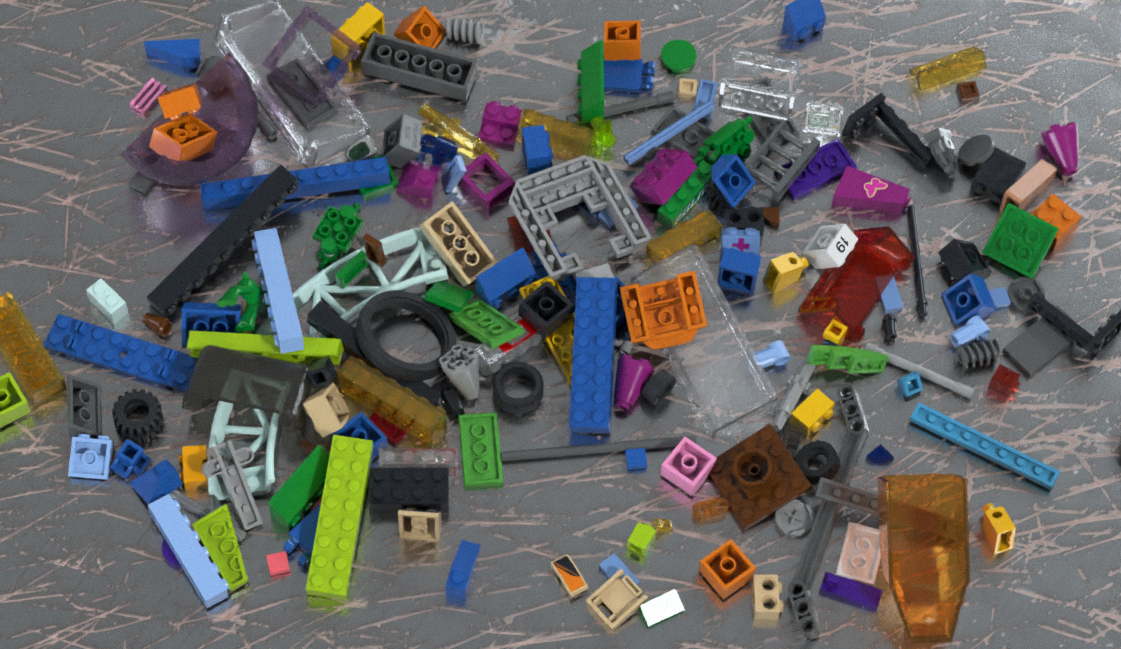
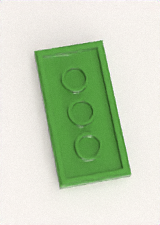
[448,299,524,349]
[458,412,503,488]

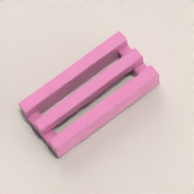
[130,78,167,115]

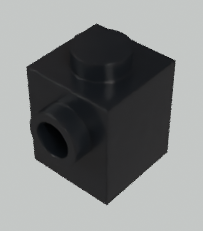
[306,356,337,389]

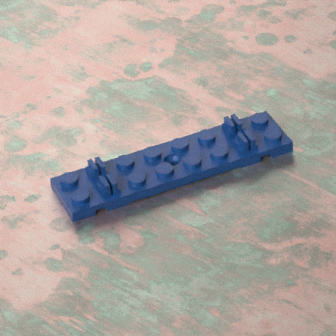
[43,314,202,394]

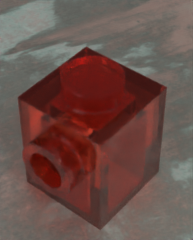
[989,364,1021,398]

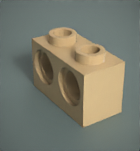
[752,574,783,620]

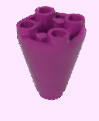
[1041,122,1079,176]
[614,353,655,411]

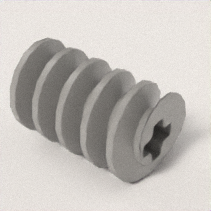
[446,16,485,44]

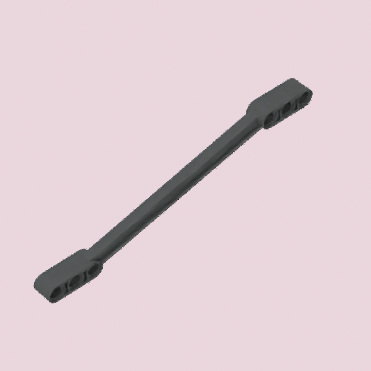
[788,383,869,639]

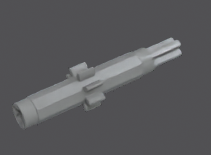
[771,352,816,432]

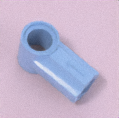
[950,315,991,347]
[749,340,791,371]

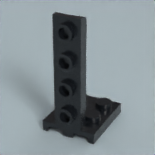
[842,93,933,166]
[1028,293,1121,361]

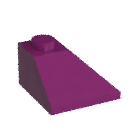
[396,160,442,200]

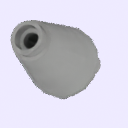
[439,344,480,400]

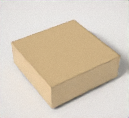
[678,78,697,98]

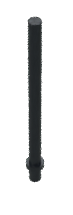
[907,205,928,317]

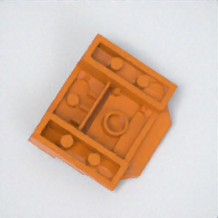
[620,270,708,350]

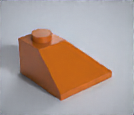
[393,6,446,49]

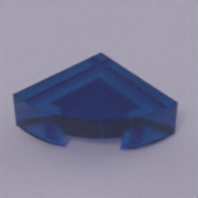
[866,444,894,464]

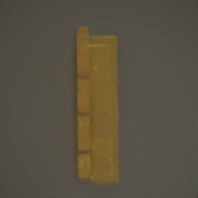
[909,46,987,91]

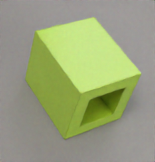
[627,522,656,557]

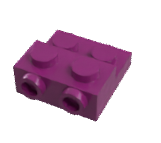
[478,101,522,148]

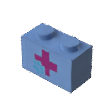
[720,227,760,257]

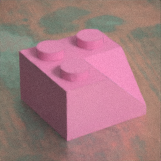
[661,437,717,496]

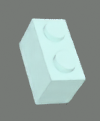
[86,278,128,325]

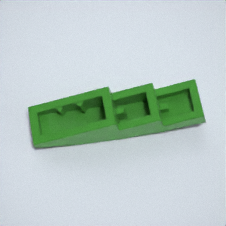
[806,345,888,373]

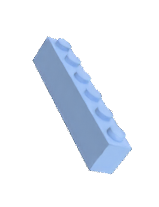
[148,494,229,608]

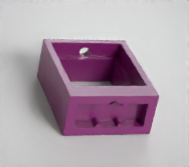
[458,152,515,212]

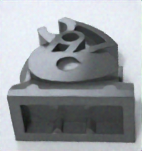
[922,127,958,178]

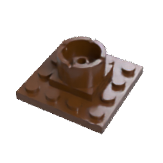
[709,423,812,530]

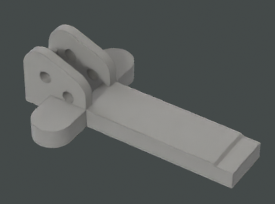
[201,440,263,531]

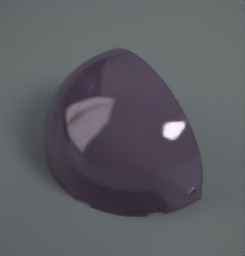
[120,53,259,186]

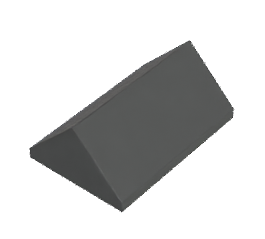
[67,374,102,441]

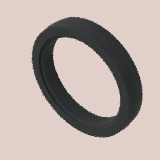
[356,291,456,381]

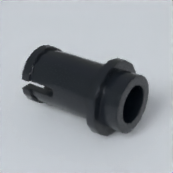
[882,314,897,340]

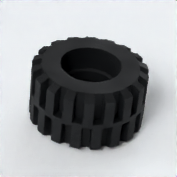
[112,389,164,443]

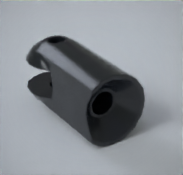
[440,384,465,419]

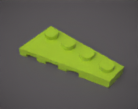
[192,504,249,592]

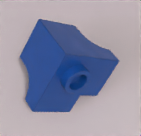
[110,439,151,480]

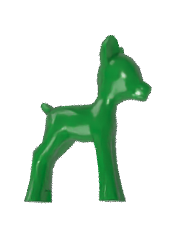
[216,272,270,333]

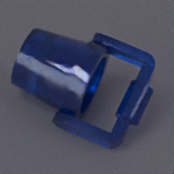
[420,134,459,161]

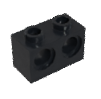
[724,206,764,236]

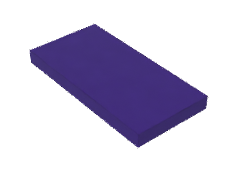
[774,138,857,200]

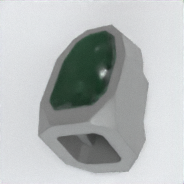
[345,134,377,162]

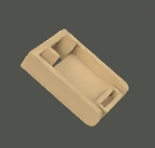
[586,569,649,631]

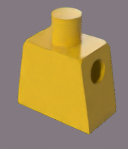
[763,252,809,294]
[982,503,1016,554]

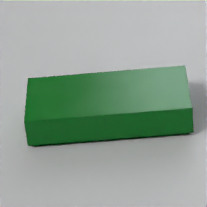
[335,251,368,289]

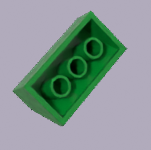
[577,40,604,122]
[268,445,329,532]

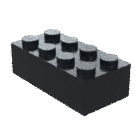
[369,467,449,514]

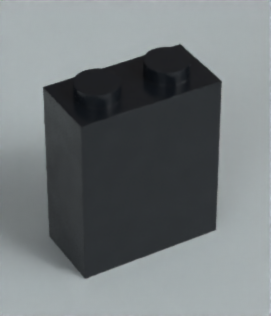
[971,146,1027,203]

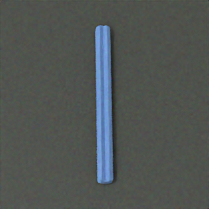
[623,101,714,165]

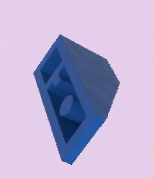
[144,39,201,69]
[446,540,481,599]

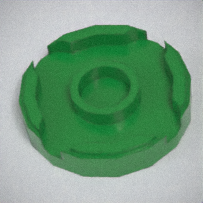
[660,39,697,73]

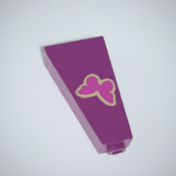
[832,166,911,213]

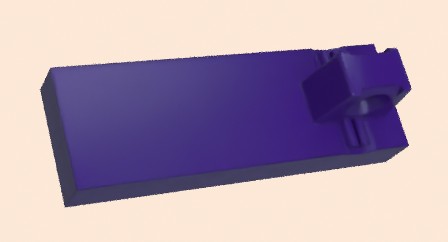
[819,572,883,610]

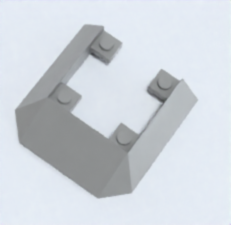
[508,155,652,282]

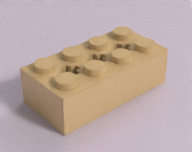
[418,201,498,287]

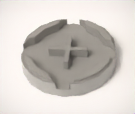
[774,499,814,538]

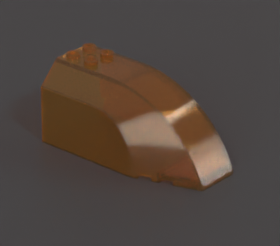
[878,473,970,644]

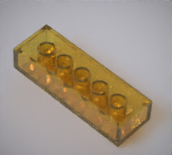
[0,291,67,408]
[337,356,447,449]

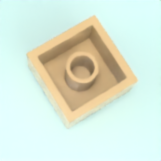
[303,382,352,438]

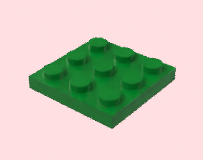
[982,203,1059,279]

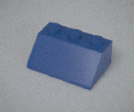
[476,247,536,309]
[182,302,242,346]

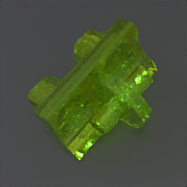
[591,116,616,150]

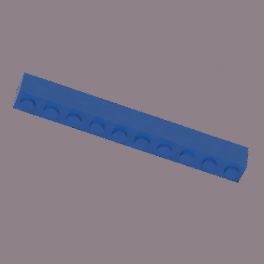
[200,157,391,211]

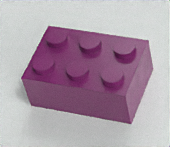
[629,148,697,205]

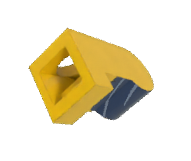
[822,319,848,346]

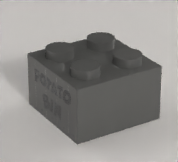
[382,114,423,168]

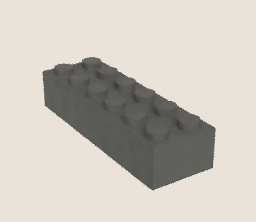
[361,32,478,101]

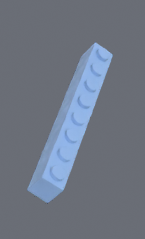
[251,228,304,354]

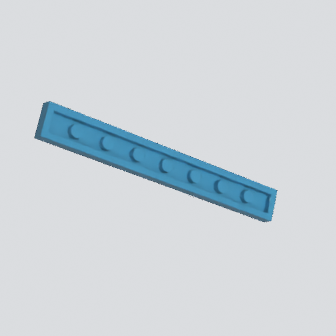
[910,403,1060,490]

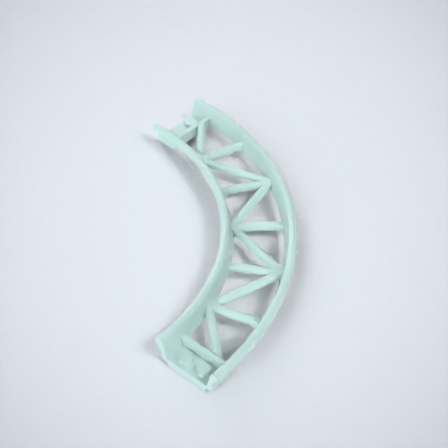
[207,227,448,502]

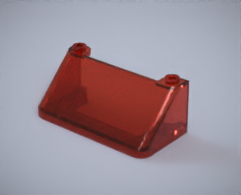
[798,226,915,342]

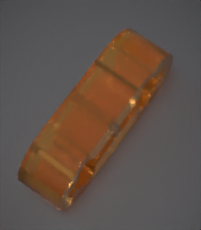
[692,497,729,522]

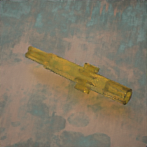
[418,103,500,162]

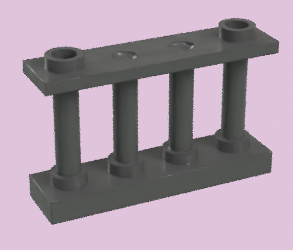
[744,119,820,203]

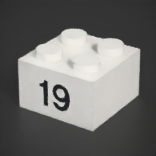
[802,224,858,269]

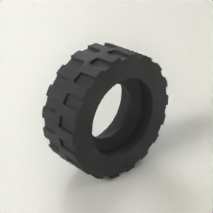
[795,440,840,485]

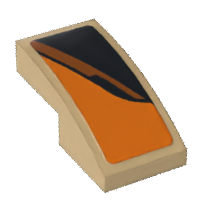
[550,554,588,597]

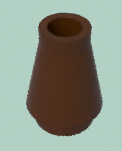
[142,313,172,336]

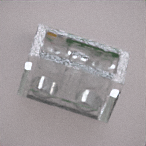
[804,101,843,137]

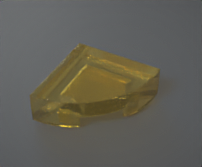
[653,518,673,533]

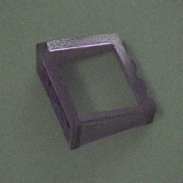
[262,5,361,106]

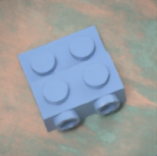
[68,434,114,480]

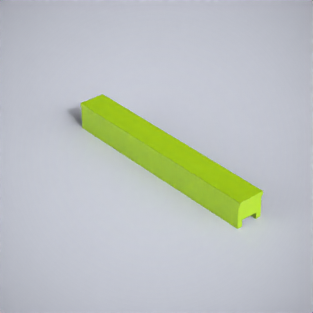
[187,331,344,366]

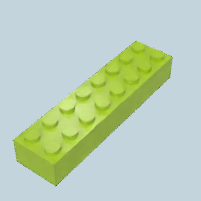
[306,435,373,601]

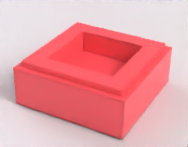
[266,551,290,576]

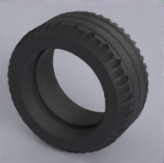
[493,361,544,415]

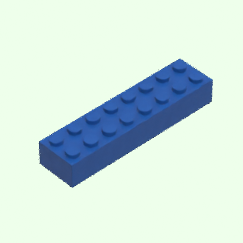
[569,277,618,434]

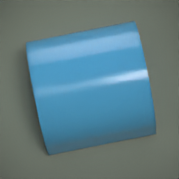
[897,371,923,397]

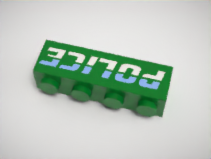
[657,160,714,232]

